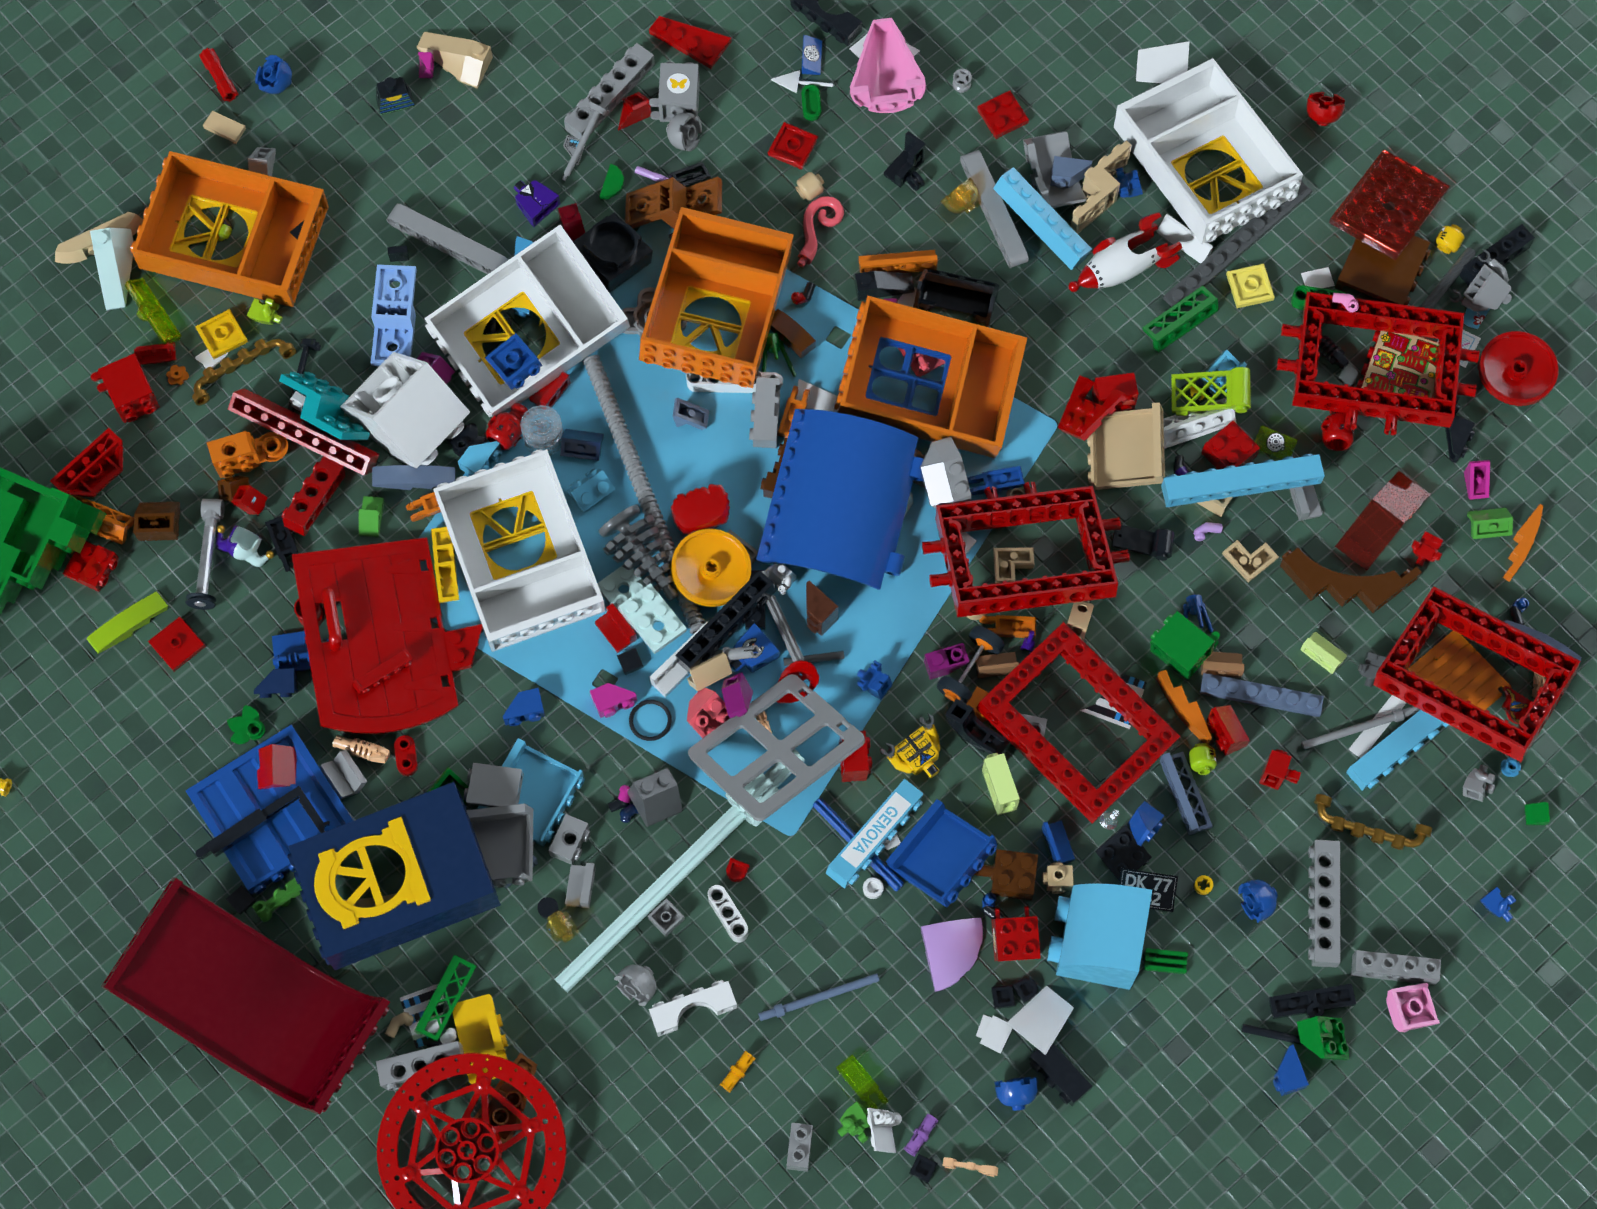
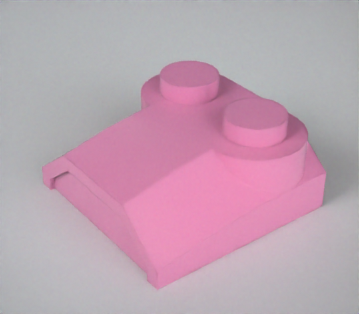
[1386,983,1440,1032]

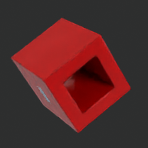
[231,485,268,515]

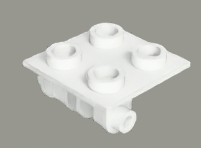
[867,1108,902,1153]

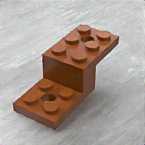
[625,176,722,229]

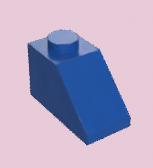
[1273,1044,1309,1096]

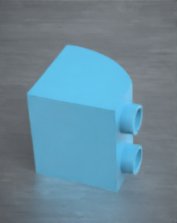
[1047,884,1152,990]

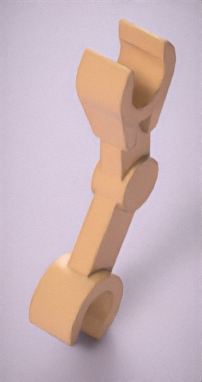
[942,1157,999,1177]

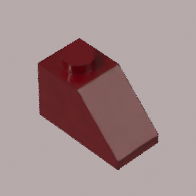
[558,203,586,242]

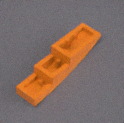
[1503,504,1543,582]
[1157,670,1212,744]

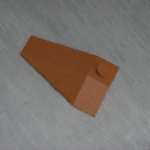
[469,1053,537,1144]

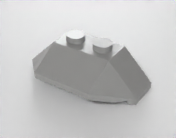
[920,437,971,509]

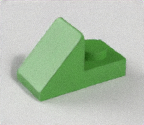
[359,496,384,537]

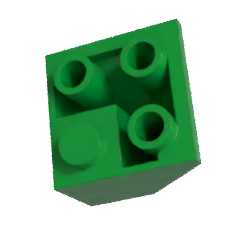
[1297,1016,1350,1060]

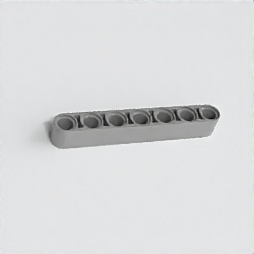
[960,150,1029,268]
[386,203,508,274]

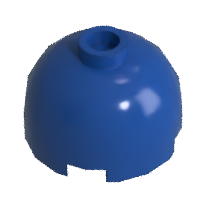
[255,55,292,94]
[1238,880,1278,923]
[994,1077,1038,1111]

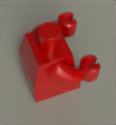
[1411,531,1443,567]

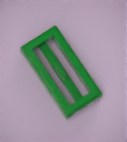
[1144,948,1188,974]

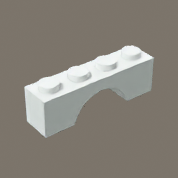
[649,980,737,1037]

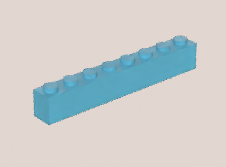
[1161,454,1325,507]

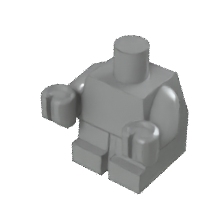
[1463,765,1495,802]

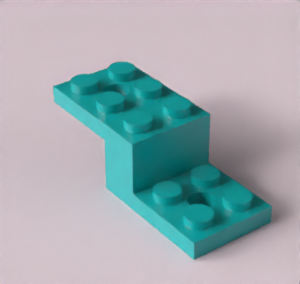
[279,372,370,440]

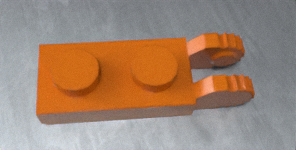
[777,386,810,438]
[406,492,441,522]
[979,615,1036,638]

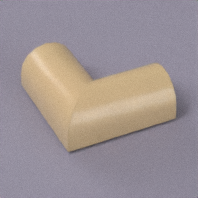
[1222,540,1279,583]
[993,547,1034,584]

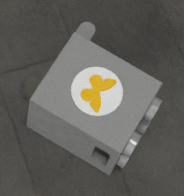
[649,62,700,122]

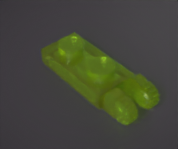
[836,1054,889,1109]

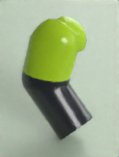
[218,215,233,241]

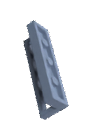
[1160,752,1213,835]

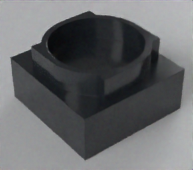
[573,212,653,293]

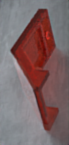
[1335,471,1431,571]

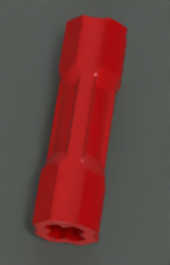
[199,48,239,102]

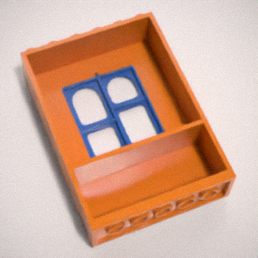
[834,296,1027,458]

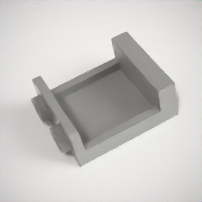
[464,763,524,807]

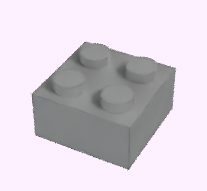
[648,898,685,937]

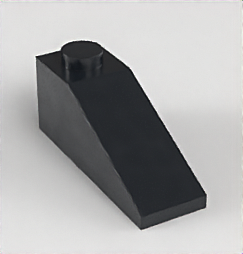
[855,271,915,301]

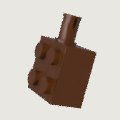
[973,849,1038,901]

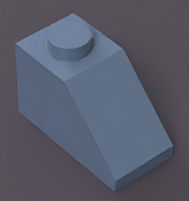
[1050,156,1092,188]

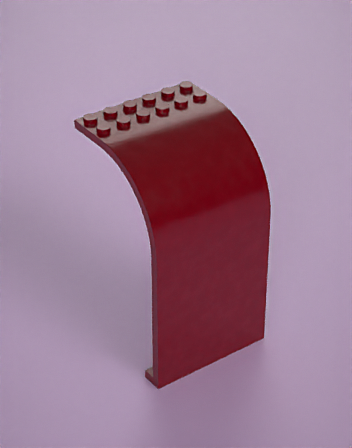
[101,878,390,1114]

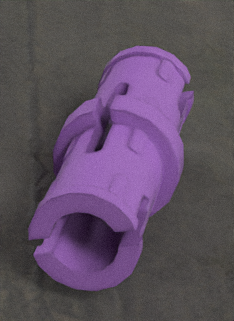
[904,1113,939,1157]

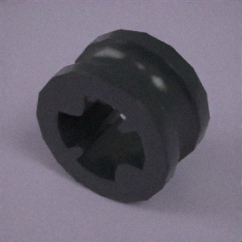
[906,172,925,191]

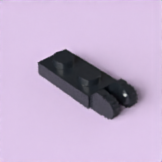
[265,516,298,572]

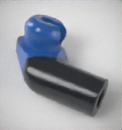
[1510,598,1529,625]
[982,893,1004,919]

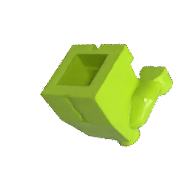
[247,298,283,325]

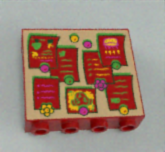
[1356,330,1438,398]

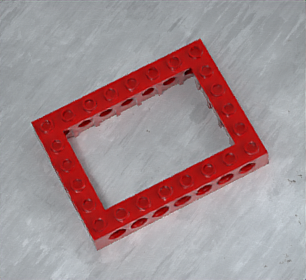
[1373,586,1581,762]
[976,622,1180,824]

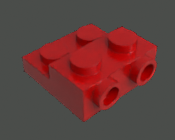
[63,541,119,592]

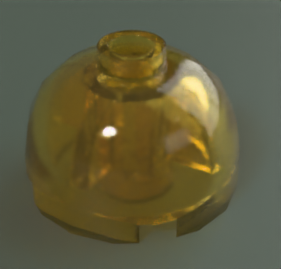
[940,178,979,214]

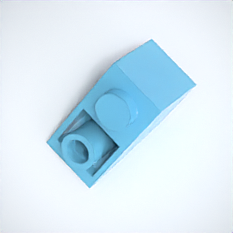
[458,441,502,476]

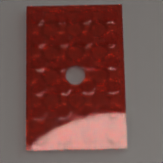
[1329,149,1450,260]

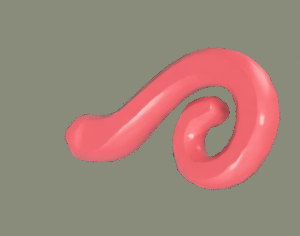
[797,196,844,267]

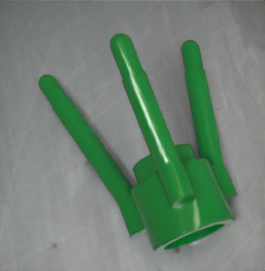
[762,333,796,377]

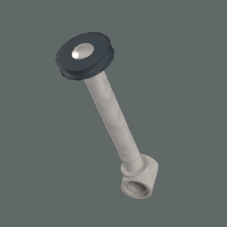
[185,498,225,610]

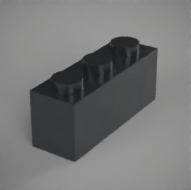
[1029,1044,1093,1106]

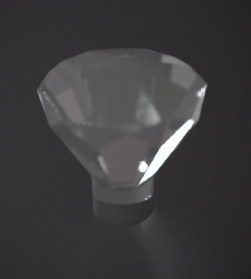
[1099,809,1120,830]

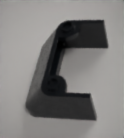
[913,269,999,327]

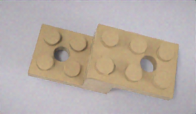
[1071,140,1132,234]

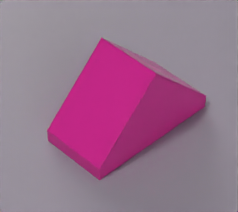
[1464,460,1490,500]

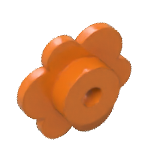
[166,365,189,385]

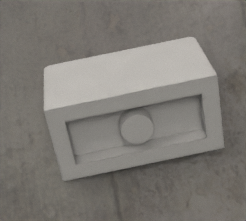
[1289,485,1322,521]
[319,749,367,799]
[565,863,596,909]

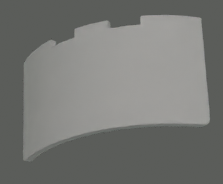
[1023,131,1087,208]

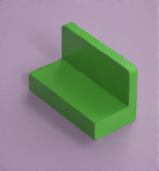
[1467,508,1513,539]

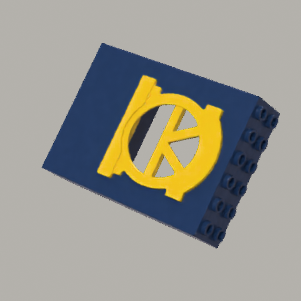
[288,782,501,970]

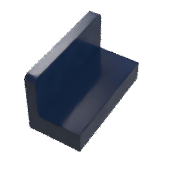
[560,429,604,461]

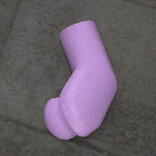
[1193,522,1223,541]

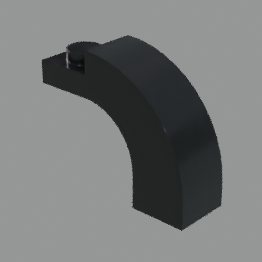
[945,698,1011,755]

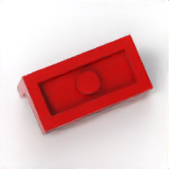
[529,372,571,413]
[595,603,637,653]

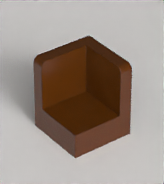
[217,476,249,501]

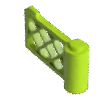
[1171,367,1251,416]

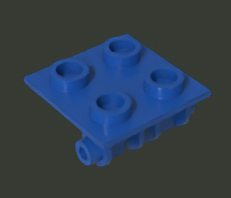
[272,631,311,671]

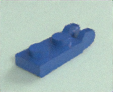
[967,466,1025,496]

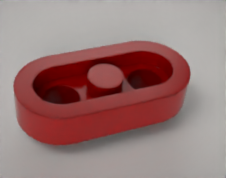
[394,735,418,776]

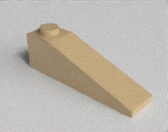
[417,32,493,88]

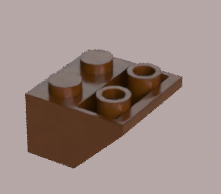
[133,502,180,541]

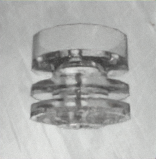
[520,405,564,455]

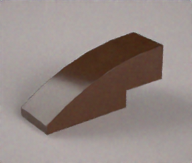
[770,309,816,358]

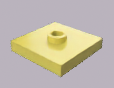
[1226,264,1275,308]

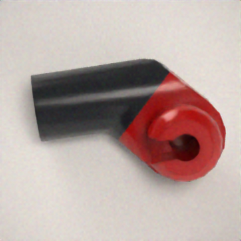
[791,282,816,305]

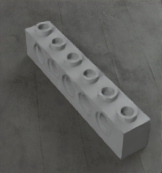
[564,43,655,140]
[1308,840,1340,968]

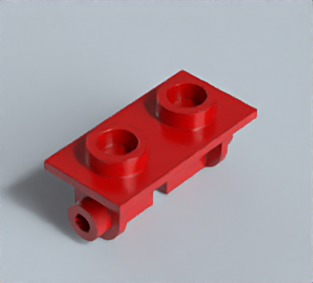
[134,342,176,365]

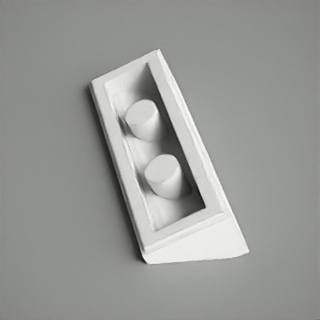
[1157,214,1213,264]

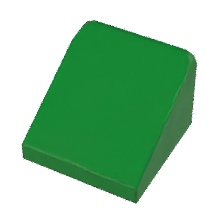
[1524,802,1550,825]

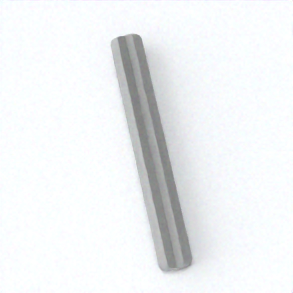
[766,595,804,662]

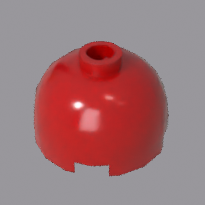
[1307,92,1345,126]

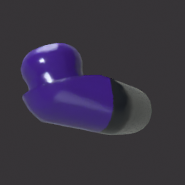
[1173,455,1189,476]

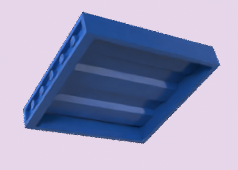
[185,725,354,895]

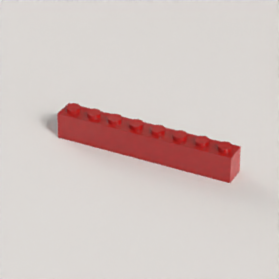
[227,388,380,475]

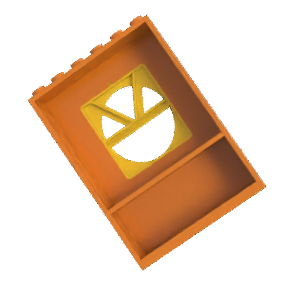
[131,151,329,307]
[639,207,794,388]

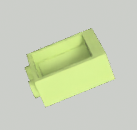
[982,753,1020,816]

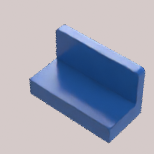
[1042,820,1075,864]

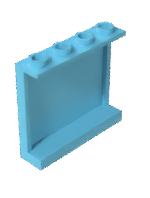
[478,738,585,846]

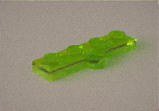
[125,278,182,344]

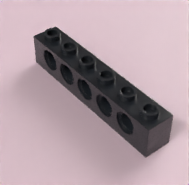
[675,570,776,673]

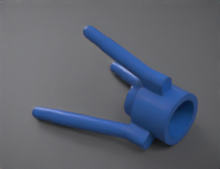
[1183,594,1213,633]

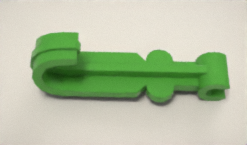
[253,878,302,922]

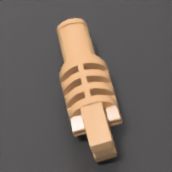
[333,735,390,764]

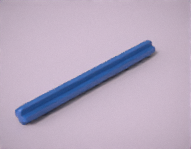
[813,798,904,891]

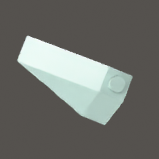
[90,228,133,311]

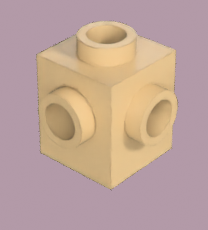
[1042,862,1073,894]

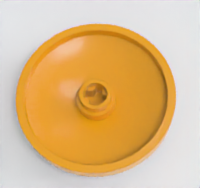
[671,529,751,607]

